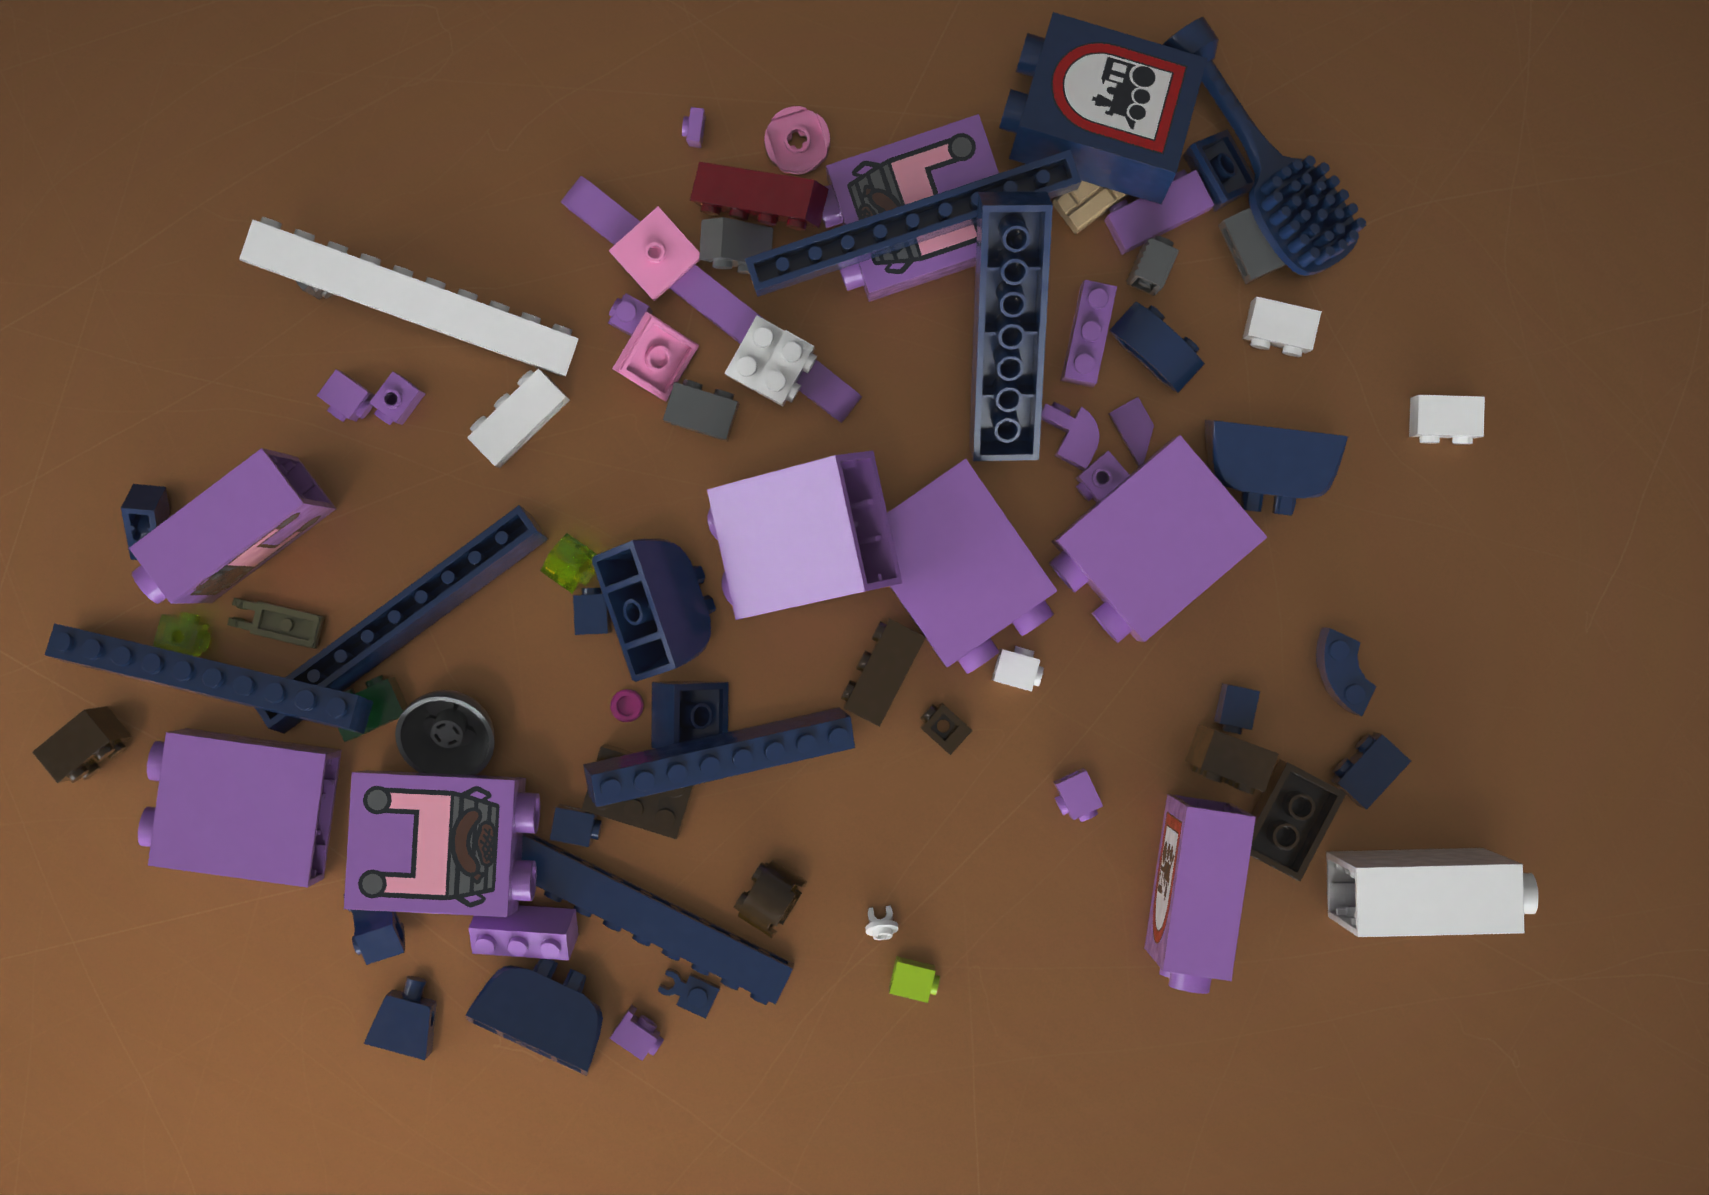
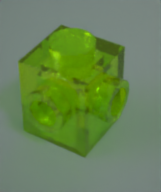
[540,533,597,593]
[153,611,211,657]

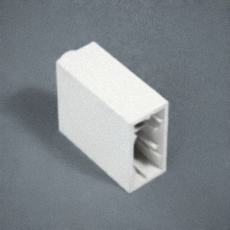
[1326,848,1538,937]

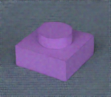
[682,107,706,148]

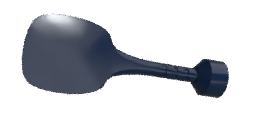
[1162,17,1366,276]

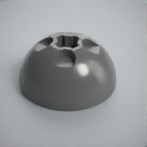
[395,690,495,775]

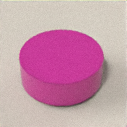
[610,689,644,722]

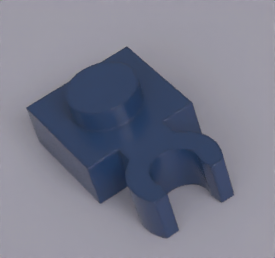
[658,969,720,1019]

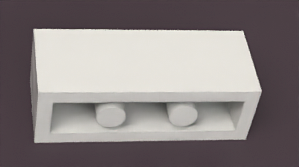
[467,369,570,468]

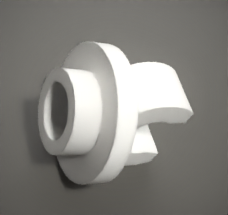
[865,906,898,940]

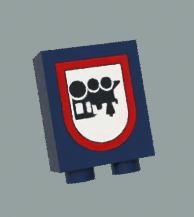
[999,12,1207,204]

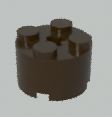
[734,860,807,938]

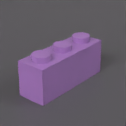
[1104,170,1214,255]
[1061,280,1117,388]
[468,905,579,960]

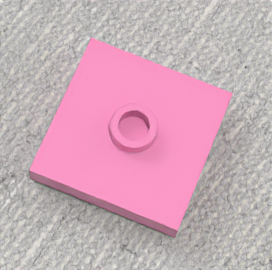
[609,206,700,301]
[612,312,699,402]

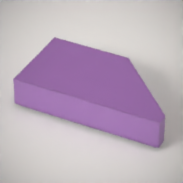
[1109,397,1154,466]

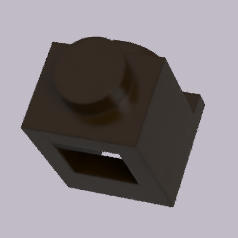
[920,703,973,755]

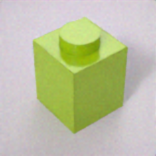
[889,956,940,1003]

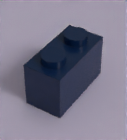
[1331,732,1411,810]

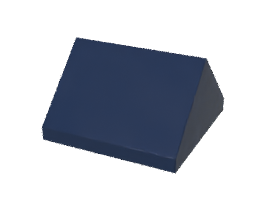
[1183,129,1255,212]

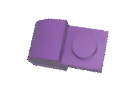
[1041,402,1099,471]

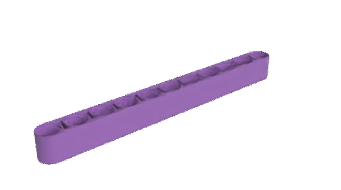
[560,176,862,423]

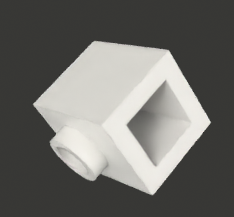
[991,646,1044,692]

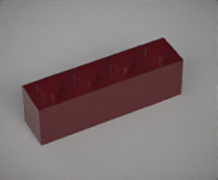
[690,162,829,231]

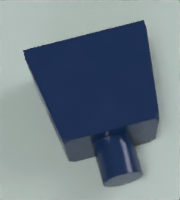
[364,976,437,1060]

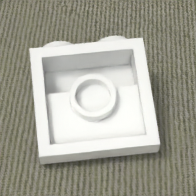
[725,316,817,407]

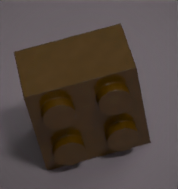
[32,706,132,783]

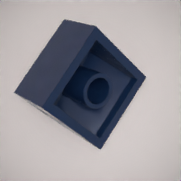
[651,681,729,748]

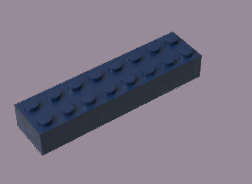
[969,191,1053,461]

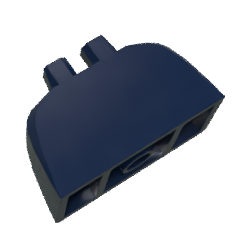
[1205,420,1348,516]
[591,538,716,682]
[465,959,603,1076]

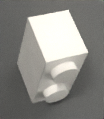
[1242,297,1322,357]
[1409,395,1485,444]

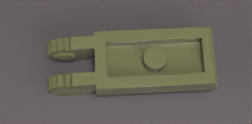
[227,598,325,649]

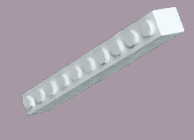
[239,217,579,376]

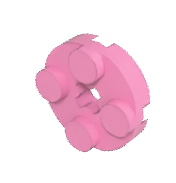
[764,106,830,174]

